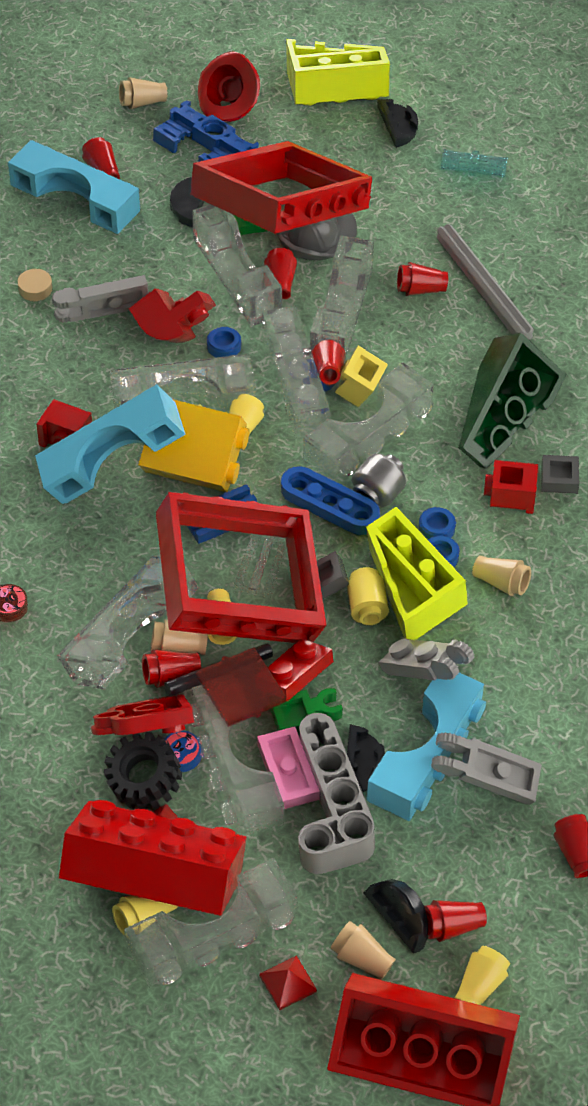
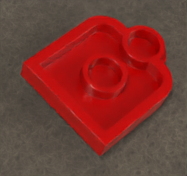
[91,693,194,735]

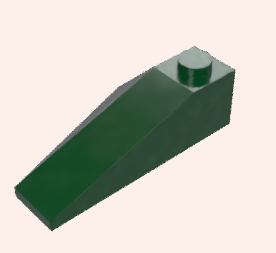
[458,333,567,469]

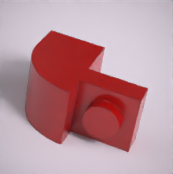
[128,288,216,343]

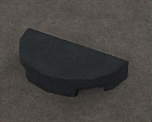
[377,99,418,148]
[170,177,205,228]
[347,724,385,792]
[363,879,428,954]

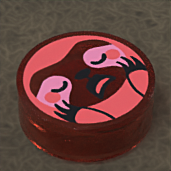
[0,584,28,622]

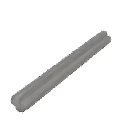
[437,224,534,340]

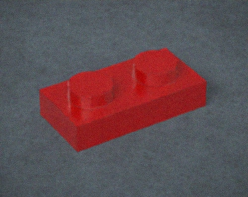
[255,639,334,701]

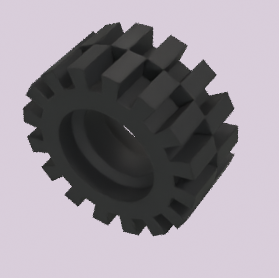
[104,732,182,810]

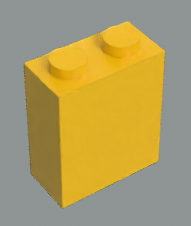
[138,399,250,492]

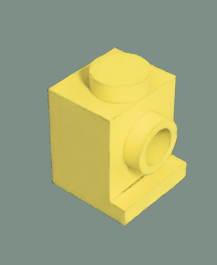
[335,345,388,407]

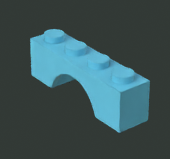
[8,140,140,234]
[35,384,186,504]
[367,673,486,821]

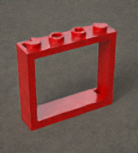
[190,141,372,234]
[156,492,327,643]

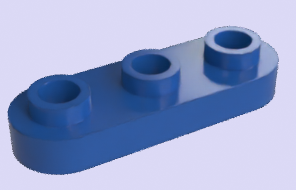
[281,466,380,535]

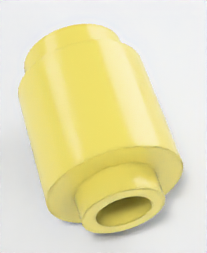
[347,567,389,625]

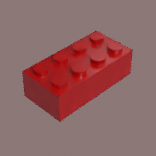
[59,800,247,916]

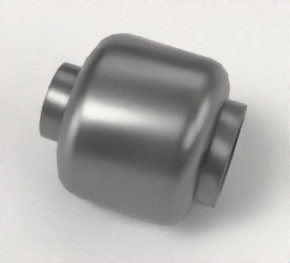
[352,454,406,507]

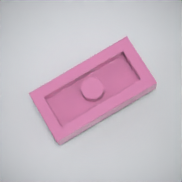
[257,727,320,810]

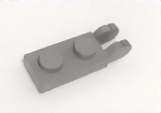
[52,275,148,323]
[378,638,475,680]
[431,732,542,805]

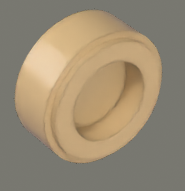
[18,269,52,301]

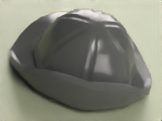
[277,213,357,261]

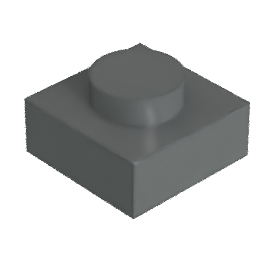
[541,455,579,494]
[317,551,349,599]

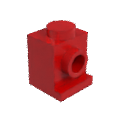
[36,399,92,448]
[483,460,538,514]

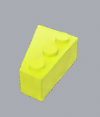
[286,39,390,105]
[366,507,468,640]

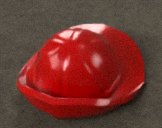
[198,51,260,122]

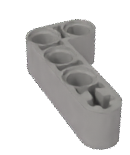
[298,713,375,874]

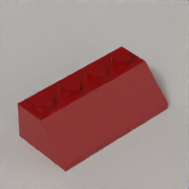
[327,973,520,1106]

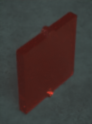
[196,647,286,727]

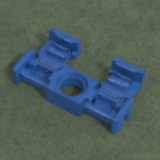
[153,101,259,162]

